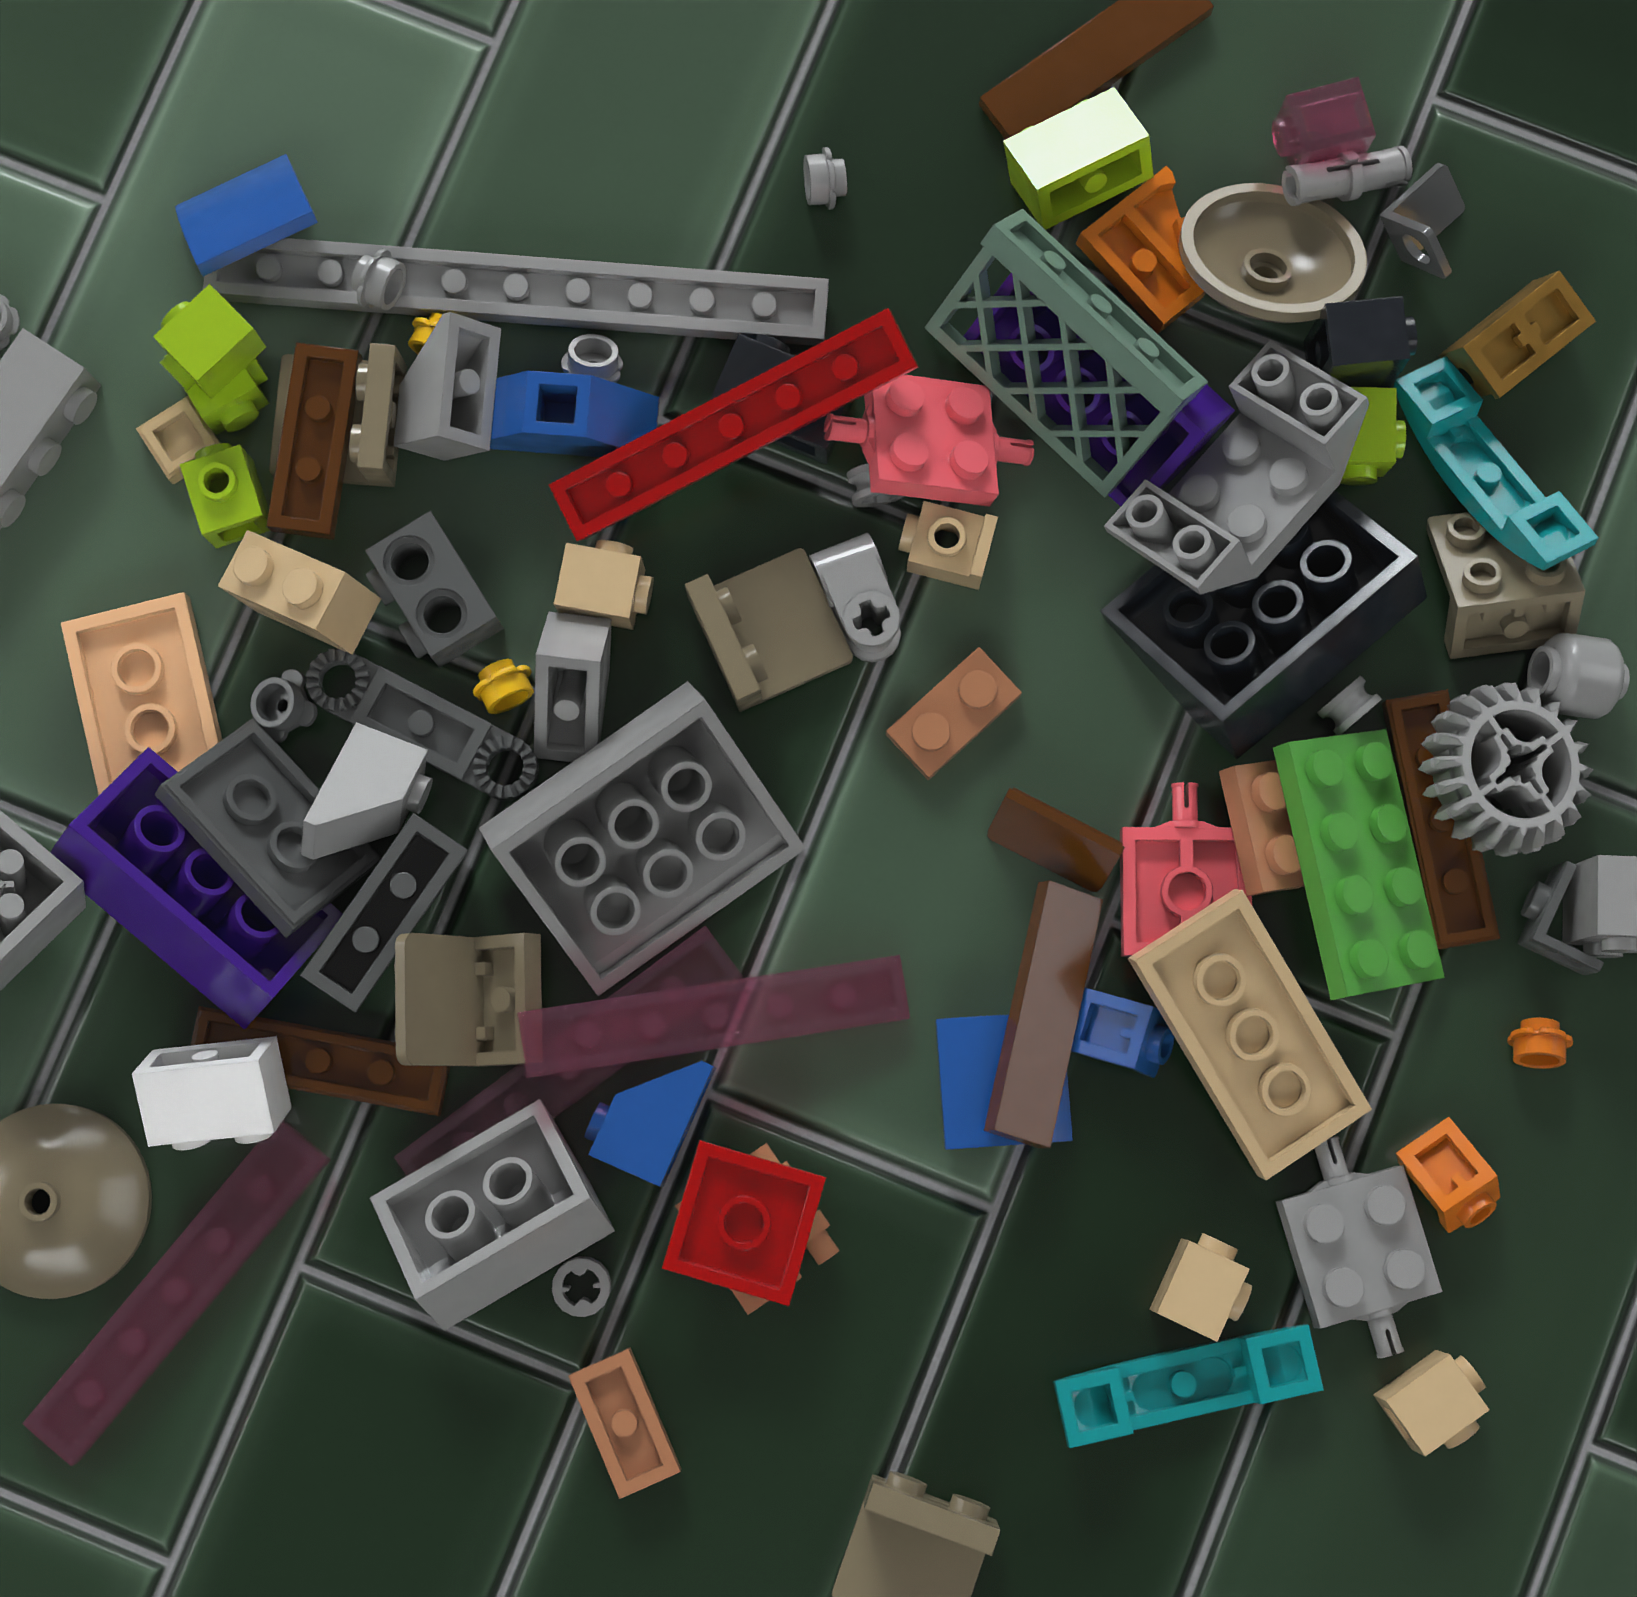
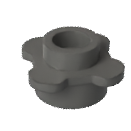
[250,669,317,743]

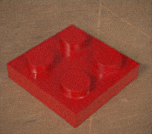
[662,1140,826,1306]

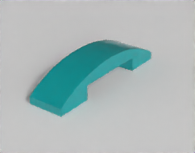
[1393,356,1599,570]
[1053,1324,1324,1448]

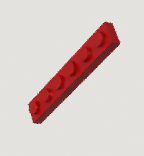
[548,308,919,542]

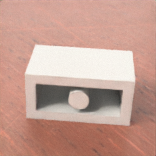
[132,1036,292,1150]

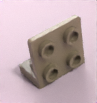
[269,343,407,487]
[1426,512,1585,659]
[685,548,853,712]

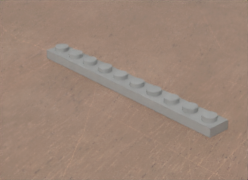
[203,238,829,346]

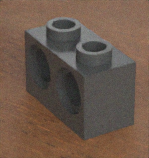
[365,511,504,668]

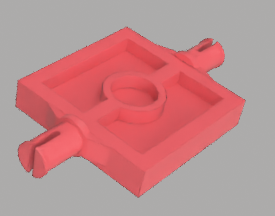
[824,375,1034,507]
[1120,782,1252,957]

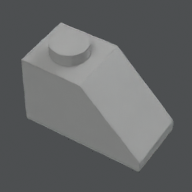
[394,312,501,461]
[534,611,612,762]
[301,722,433,860]

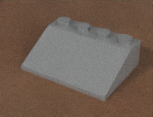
[479,681,806,996]

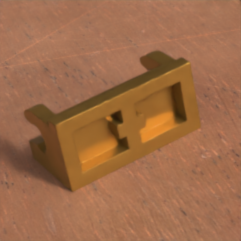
[1438,270,1596,399]

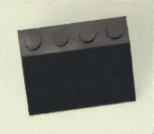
[1100,490,1427,759]

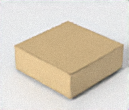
[136,396,221,485]

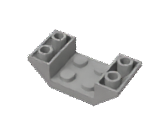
[1104,340,1369,595]

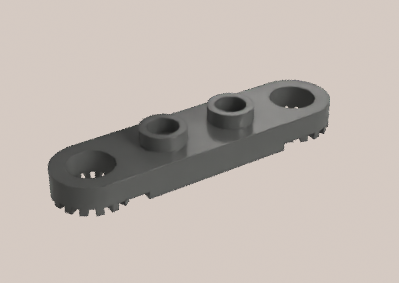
[305,649,539,801]

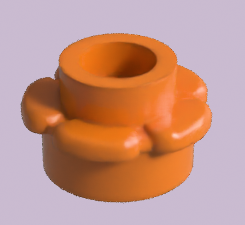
[1507,1018,1573,1069]

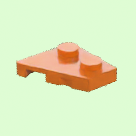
[1075,166,1205,334]

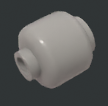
[1527,633,1630,719]

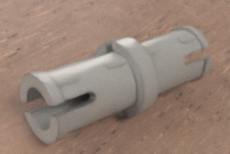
[1282,146,1413,206]

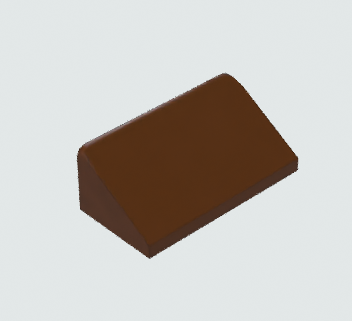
[987,787,1125,892]

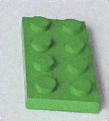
[1273,729,1445,1000]

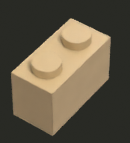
[218,530,381,655]

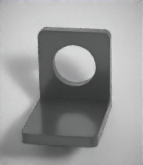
[1379,163,1465,279]
[1517,861,1604,975]

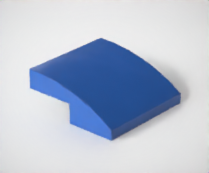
[175,154,318,277]
[935,1015,1073,1150]

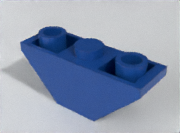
[490,371,660,457]

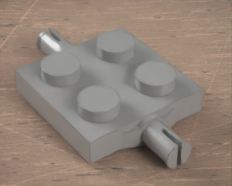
[1275,1136,1443,1358]

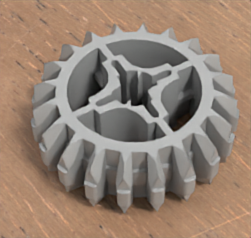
[1418,683,1594,857]

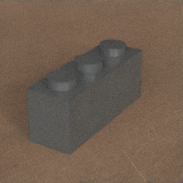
[300,813,468,1012]

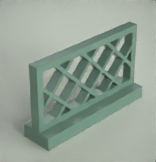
[924,209,1208,498]

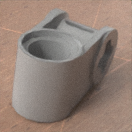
[809,533,901,662]

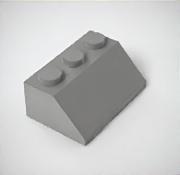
[370,1099,615,1331]

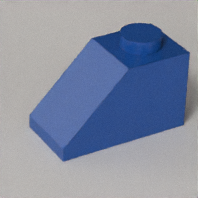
[584,1061,716,1187]

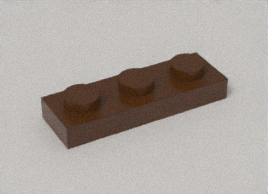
[267,342,363,540]

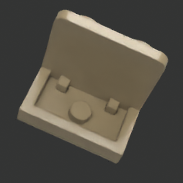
[394,933,543,1067]
[832,1471,1000,1597]

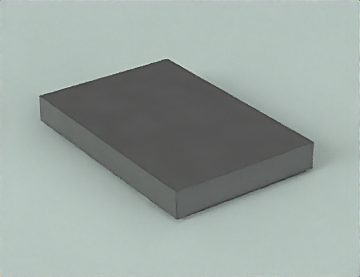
[154,718,382,938]

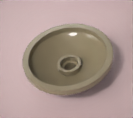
[1178,183,1367,323]
[0,1104,152,1299]

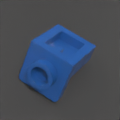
[1071,988,1174,1078]

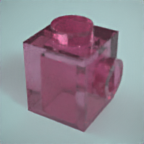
[1272,77,1376,165]

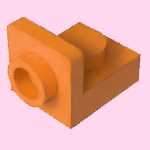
[1396,1117,1501,1233]

